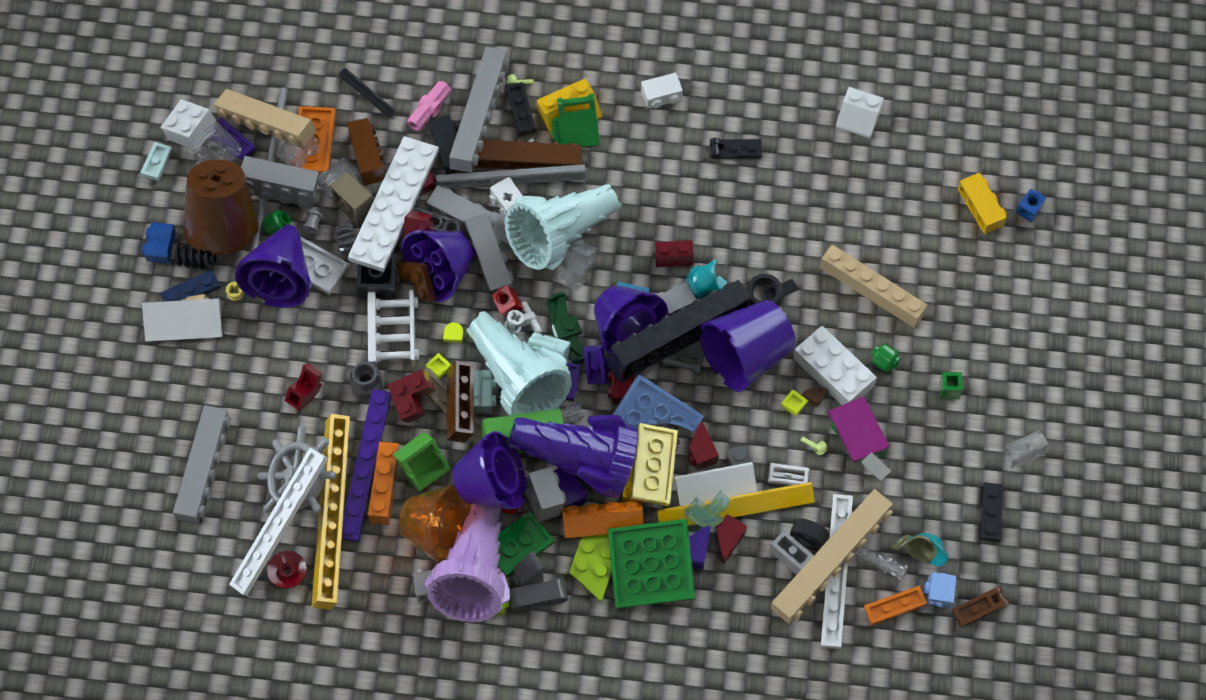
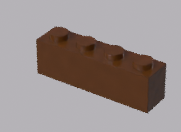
[347,117,387,186]
[447,360,474,443]

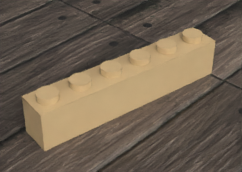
[214,89,317,147]
[820,245,927,328]

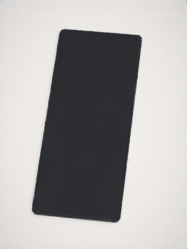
[763,279,799,301]

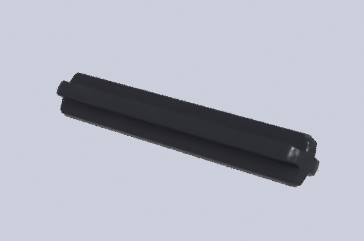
[339,68,395,118]

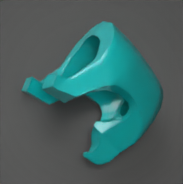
[686,259,727,299]

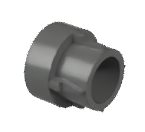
[349,360,383,399]

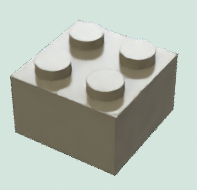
[330,172,373,227]

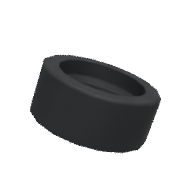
[747,274,783,306]
[790,518,830,551]

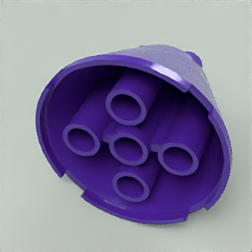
[401,230,476,302]

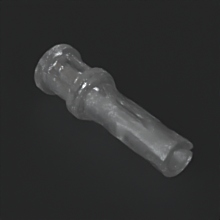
[854,546,909,581]

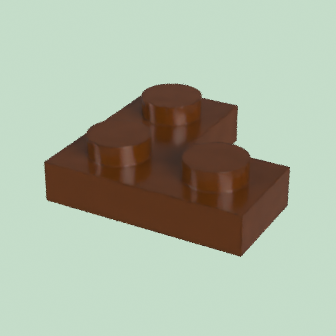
[396,260,436,302]

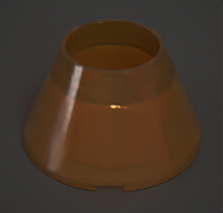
[399,485,471,563]

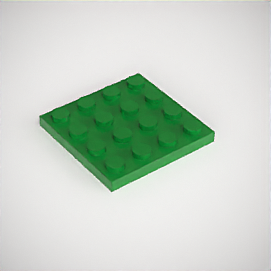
[608,519,696,609]

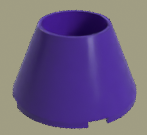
[594,286,669,355]
[453,431,527,510]

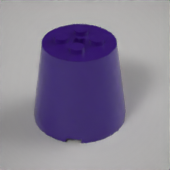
[699,300,796,392]

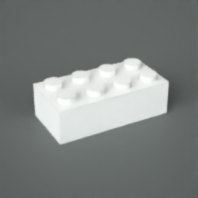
[793,326,877,405]

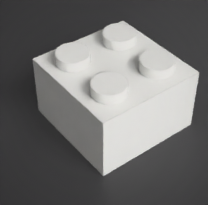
[161,99,217,150]

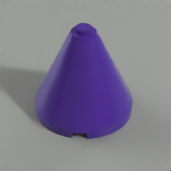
[235,225,312,308]

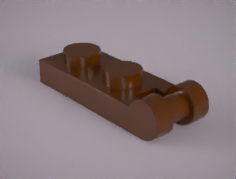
[952,586,1010,628]

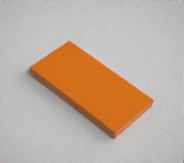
[292,106,336,175]

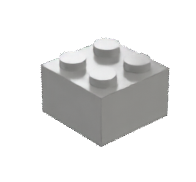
[526,467,566,523]

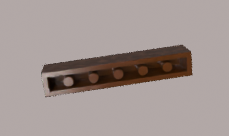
[474,138,582,170]

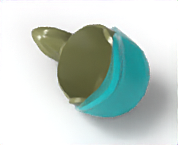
[891,533,949,566]

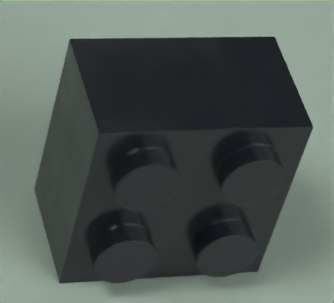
[356,254,397,298]

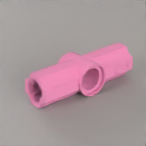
[407,81,452,131]

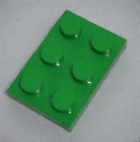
[498,511,554,577]

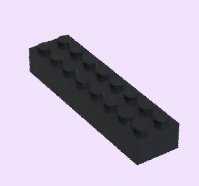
[607,279,751,383]

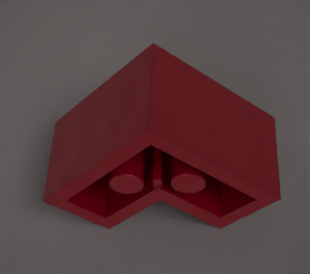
[388,369,436,423]

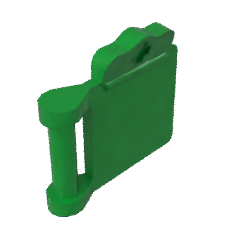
[551,93,600,147]

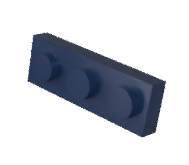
[160,270,221,301]

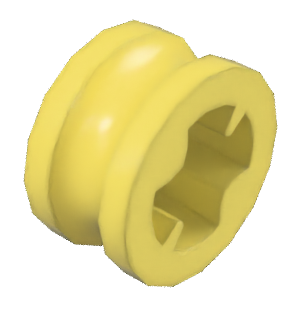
[226,282,244,301]

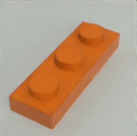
[863,585,928,626]

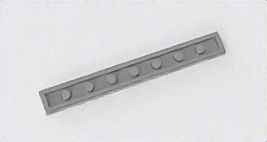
[436,165,586,189]

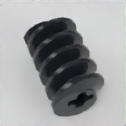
[175,243,217,270]

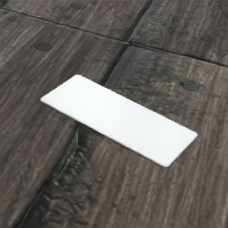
[861,453,891,481]

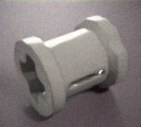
[302,210,323,234]

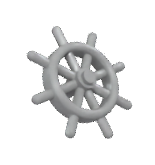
[257,425,336,527]

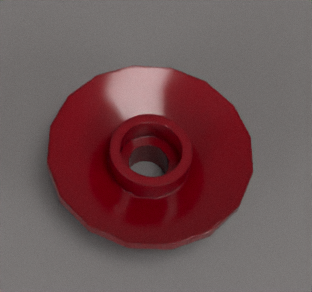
[267,550,307,589]

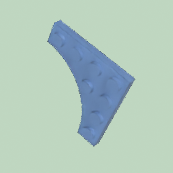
[612,374,704,432]

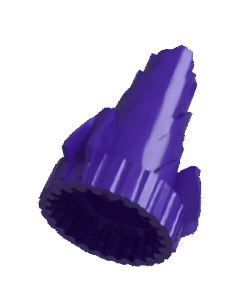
[508,415,638,499]

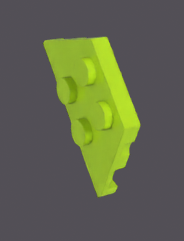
[569,534,612,603]

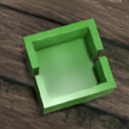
[393,432,451,491]

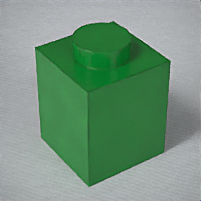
[940,372,963,399]

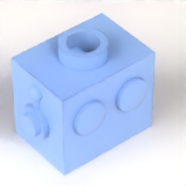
[924,572,956,608]

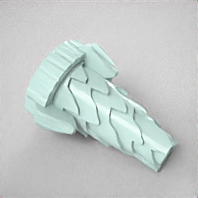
[505,184,622,270]
[467,311,572,415]

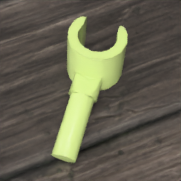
[507,75,533,85]
[800,437,828,455]

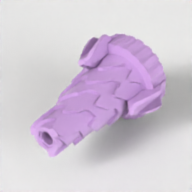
[425,505,510,622]

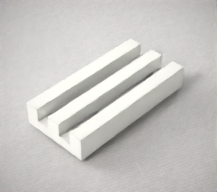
[768,463,809,486]

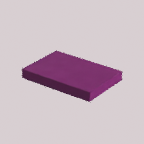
[828,396,890,463]

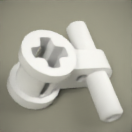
[504,301,542,335]

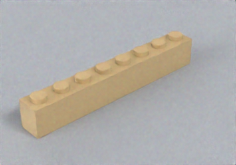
[771,489,893,624]

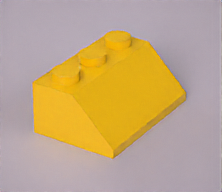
[537,78,603,139]

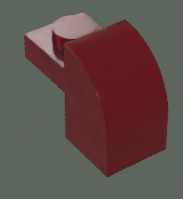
[284,363,323,411]

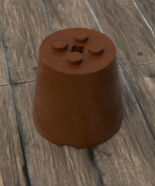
[183,159,259,254]

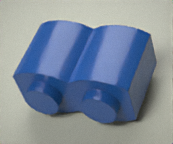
[142,222,176,264]

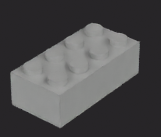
[241,156,318,208]

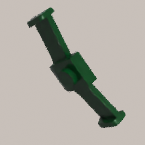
[548,291,585,364]

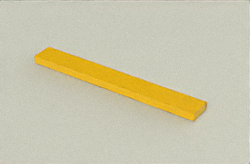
[657,482,815,526]

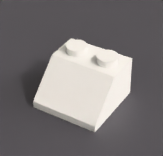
[835,87,884,139]

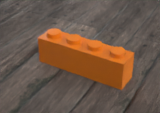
[368,442,400,525]
[562,500,644,538]

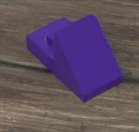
[583,345,609,384]

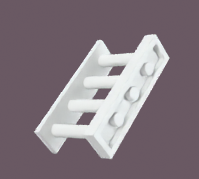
[368,290,419,368]

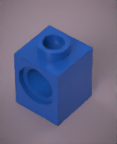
[1016,188,1046,223]

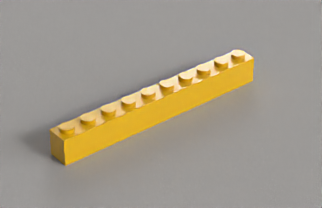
[312,414,350,610]

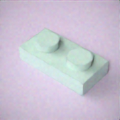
[141,142,173,181]

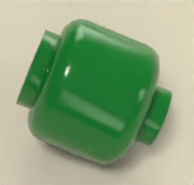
[263,210,291,236]
[871,344,901,372]

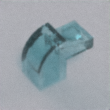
[684,490,730,527]

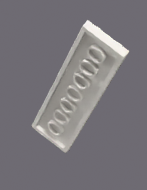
[348,136,439,272]

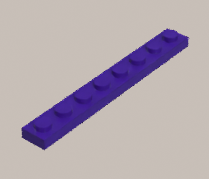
[341,389,392,542]

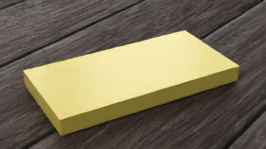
[630,423,678,506]

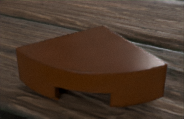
[802,387,829,407]

